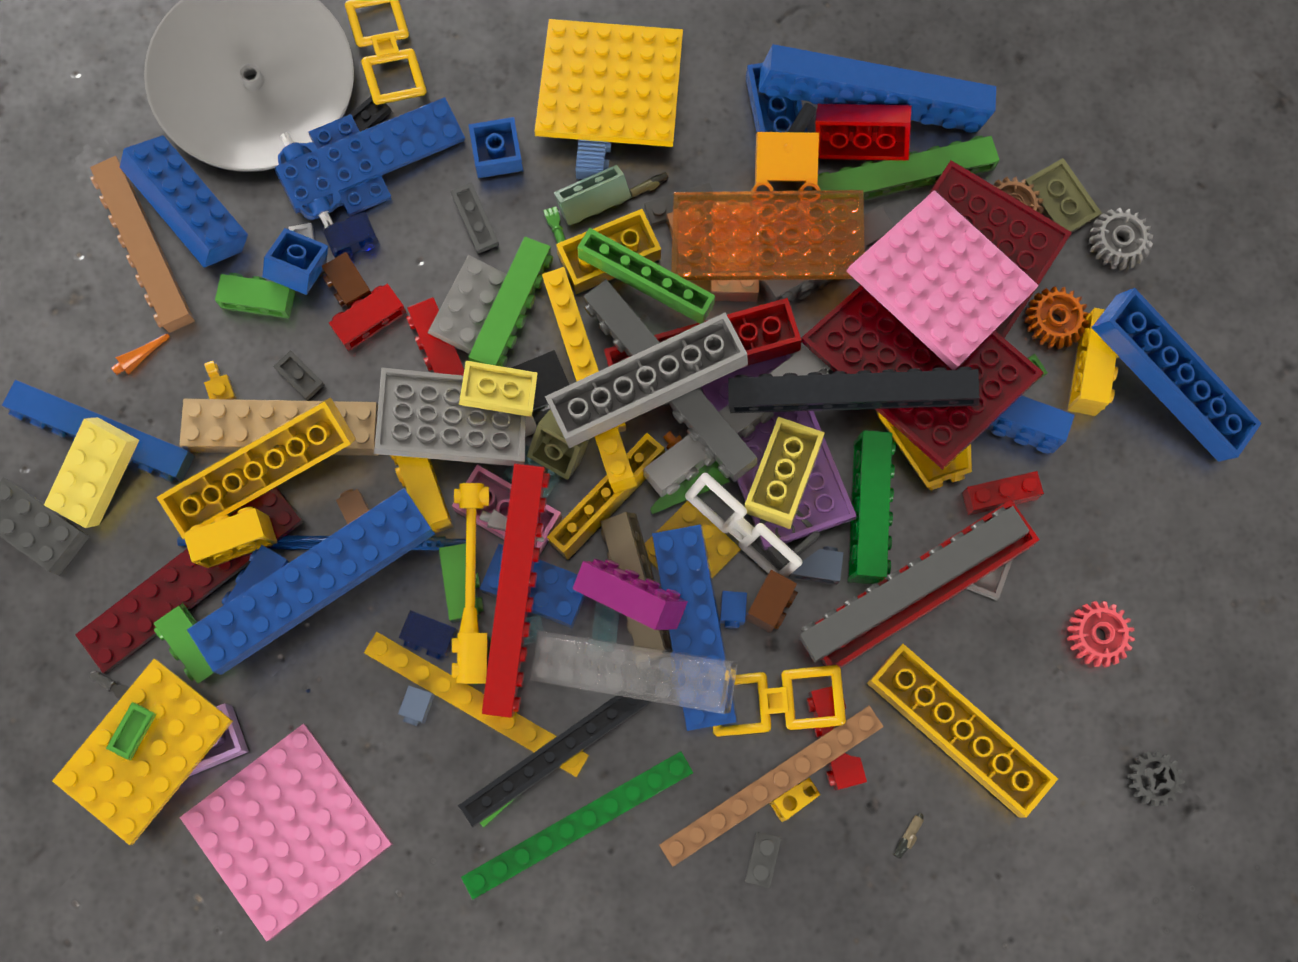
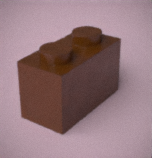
[322,252,371,309]

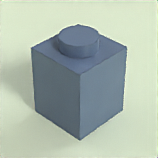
[398,685,435,726]

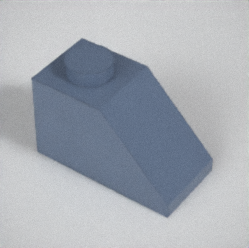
[789,546,844,585]

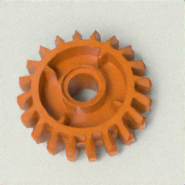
[1024,286,1089,350]

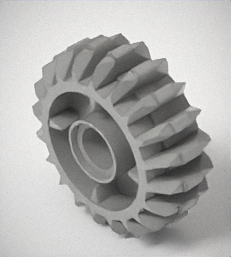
[1088,207,1153,270]

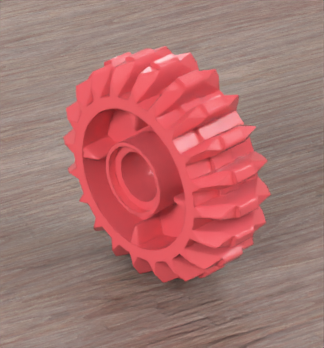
[1067,601,1135,667]

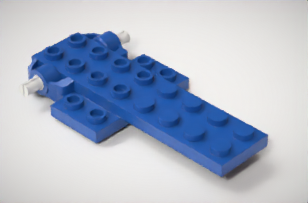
[275,97,465,229]

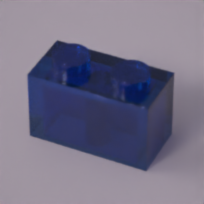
[399,610,458,660]

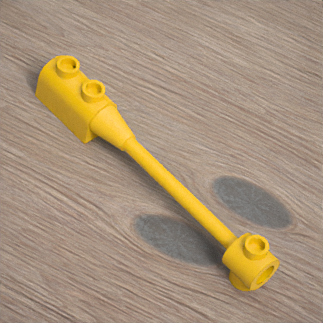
[452,483,489,684]

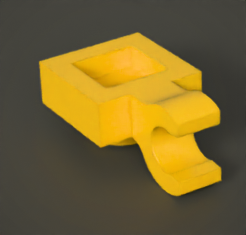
[204,361,236,400]

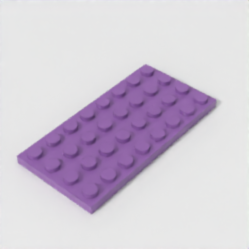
[701,354,857,550]

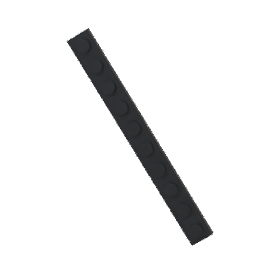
[458,662,678,828]

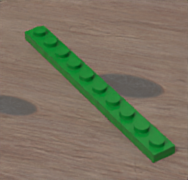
[461,751,693,900]

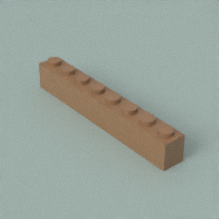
[90,156,195,333]

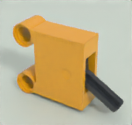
[751,103,821,204]

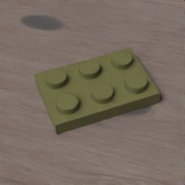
[1025,158,1102,233]

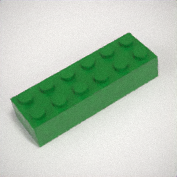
[848,430,896,584]

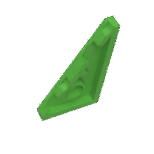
[650,461,730,514]

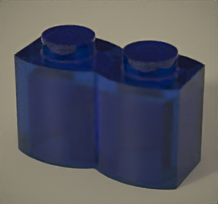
[323,212,379,258]

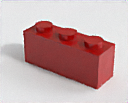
[329,283,407,352]
[962,471,1044,515]

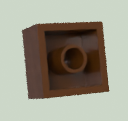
[745,570,798,633]

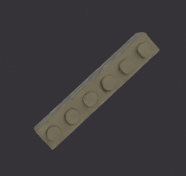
[601,512,673,662]

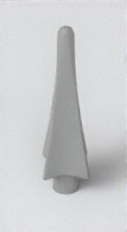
[479,510,545,542]

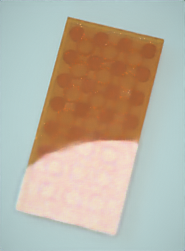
[671,190,865,280]

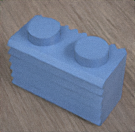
[576,140,611,180]

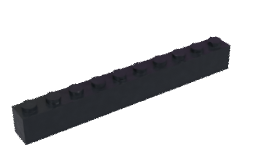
[728,367,980,413]

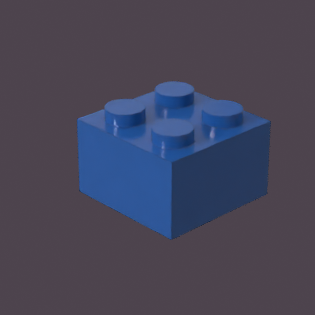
[468,117,523,178]
[262,228,328,295]

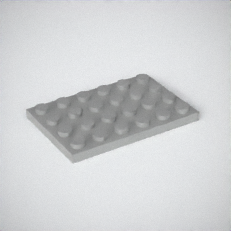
[374,368,526,466]

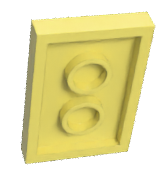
[459,361,538,417]

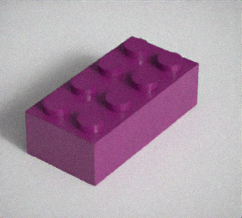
[573,559,688,630]

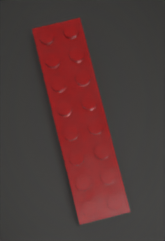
[604,298,802,367]

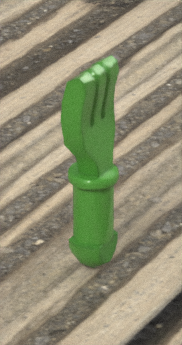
[543,206,566,243]

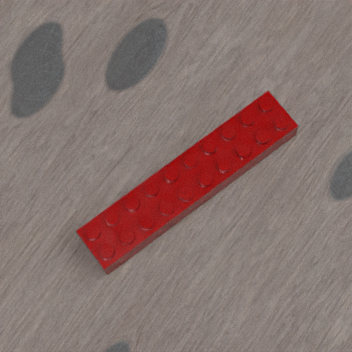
[815,499,1040,668]

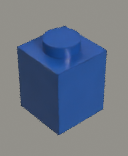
[720,591,747,628]

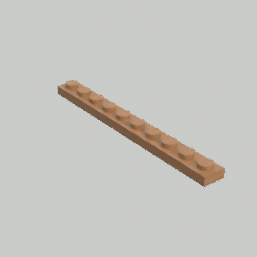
[659,705,884,867]

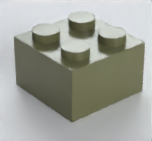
[526,409,590,480]

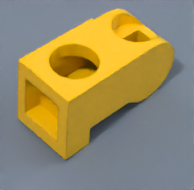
[769,777,821,822]

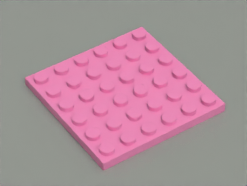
[847,190,1039,370]
[179,723,393,942]

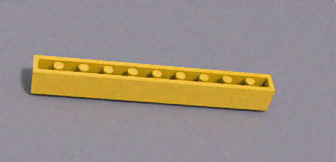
[542,267,637,493]

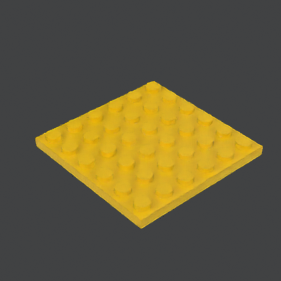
[535,19,683,147]

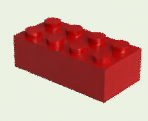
[815,104,912,161]

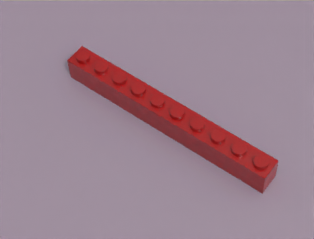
[482,463,550,718]

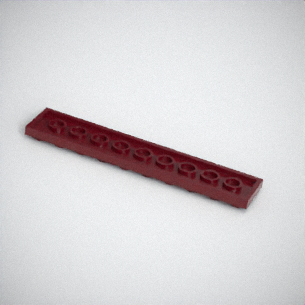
[75,486,303,674]

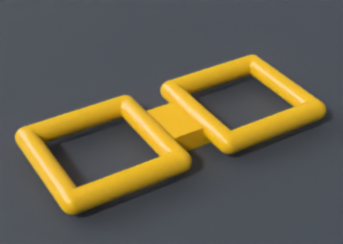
[345,0,427,105]
[713,665,846,736]

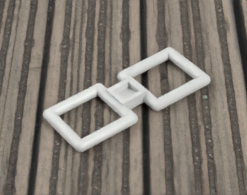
[685,473,802,578]

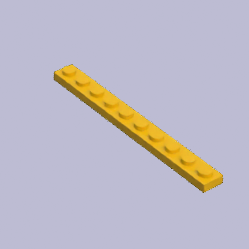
[364,632,589,777]

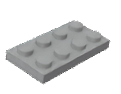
[428,255,507,354]

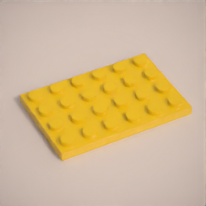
[52,659,233,845]

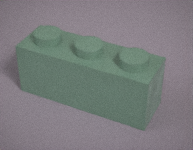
[554,165,632,226]

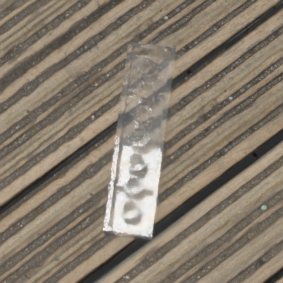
[530,630,738,714]

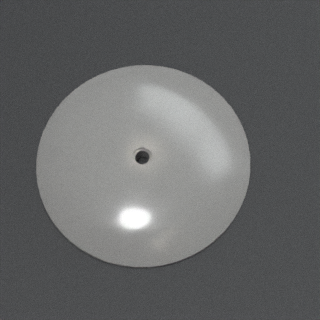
[144,0,354,172]

